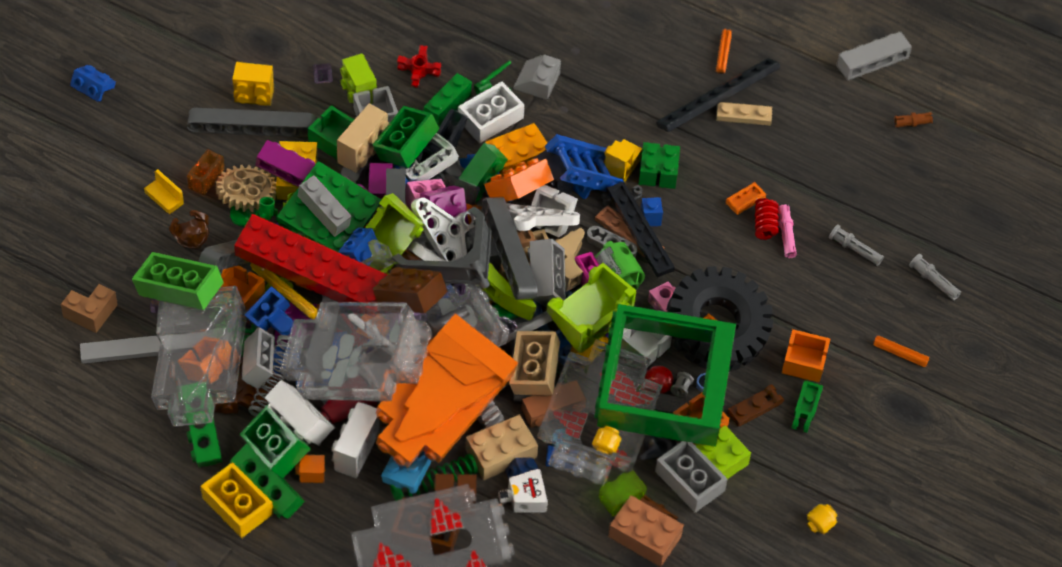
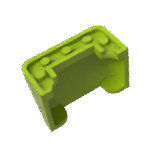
[346,193,425,274]
[547,263,636,353]

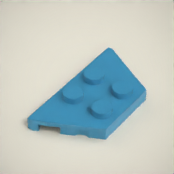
[381,451,431,493]

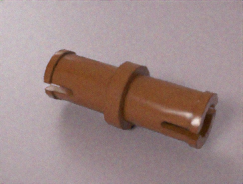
[894,112,933,128]

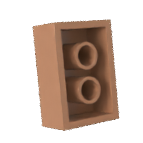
[608,495,684,567]

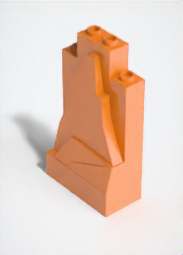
[376,313,518,468]

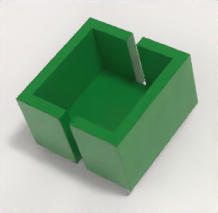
[308,105,354,160]
[639,142,680,189]

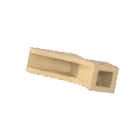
[555,228,585,292]

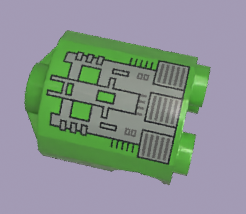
[594,241,645,290]

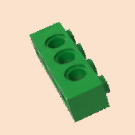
[179,382,223,468]
[230,443,305,519]

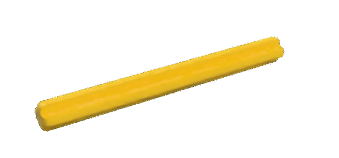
[250,263,319,319]

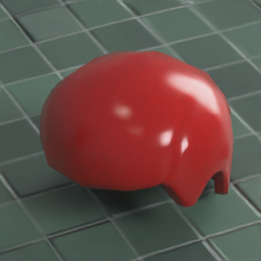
[644,366,674,395]

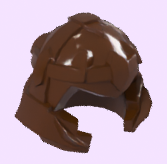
[169,210,209,250]

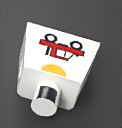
[498,469,548,512]

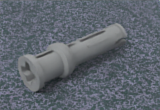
[829,224,884,266]
[909,254,961,301]

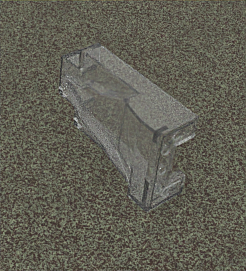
[151,286,247,427]

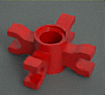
[397,45,441,88]

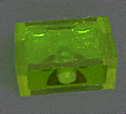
[599,470,647,517]

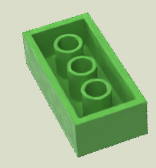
[132,252,224,310]

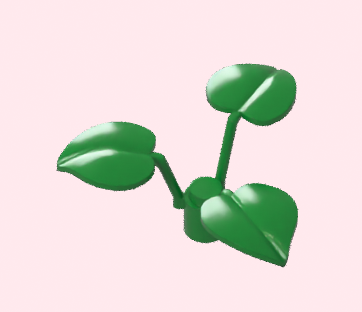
[230,197,302,238]

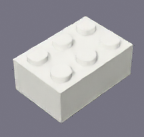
[458,82,524,143]
[265,380,335,445]
[332,402,380,478]

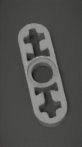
[587,226,637,258]

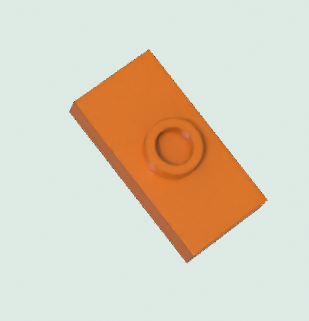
[725,182,766,215]

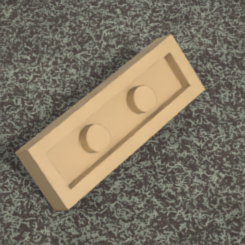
[716,102,772,125]

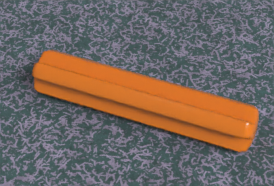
[716,29,732,74]
[873,336,929,367]

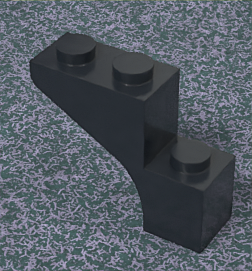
[417,109,469,168]

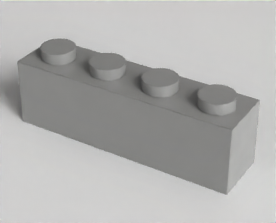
[837,32,912,80]

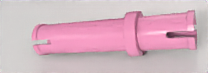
[778,205,797,258]

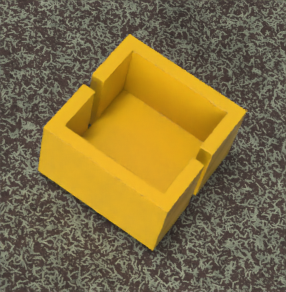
[233,62,274,106]

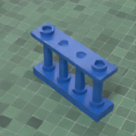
[545,134,624,192]

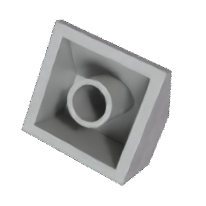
[514,55,561,100]

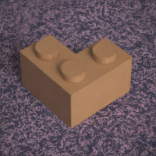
[61,284,118,333]

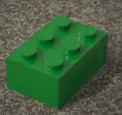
[372,106,439,169]
[240,405,311,478]

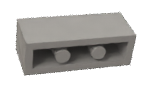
[297,175,352,237]
[242,327,275,389]

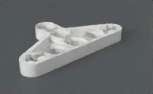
[411,198,476,261]
[507,203,580,231]

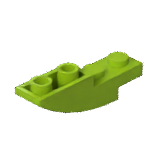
[482,262,537,321]

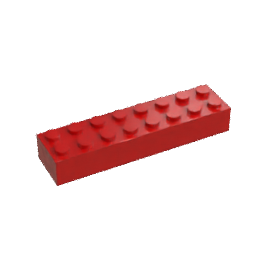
[234,214,388,319]

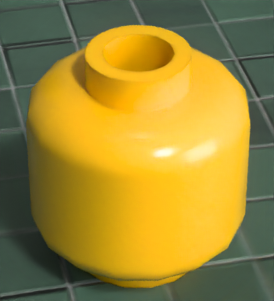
[592,426,622,457]
[807,504,837,534]

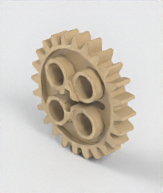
[216,165,277,212]

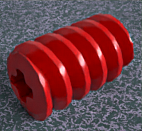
[755,198,779,240]

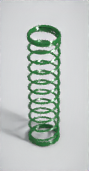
[391,453,478,505]

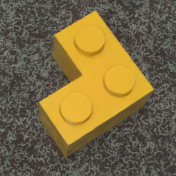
[604,139,643,182]

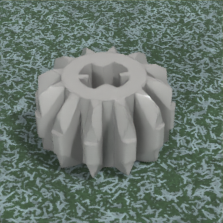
[477,401,504,429]

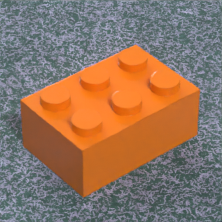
[484,158,554,202]

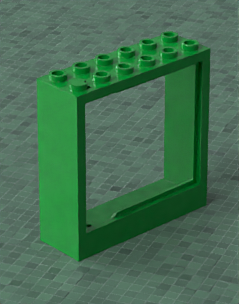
[594,304,736,447]

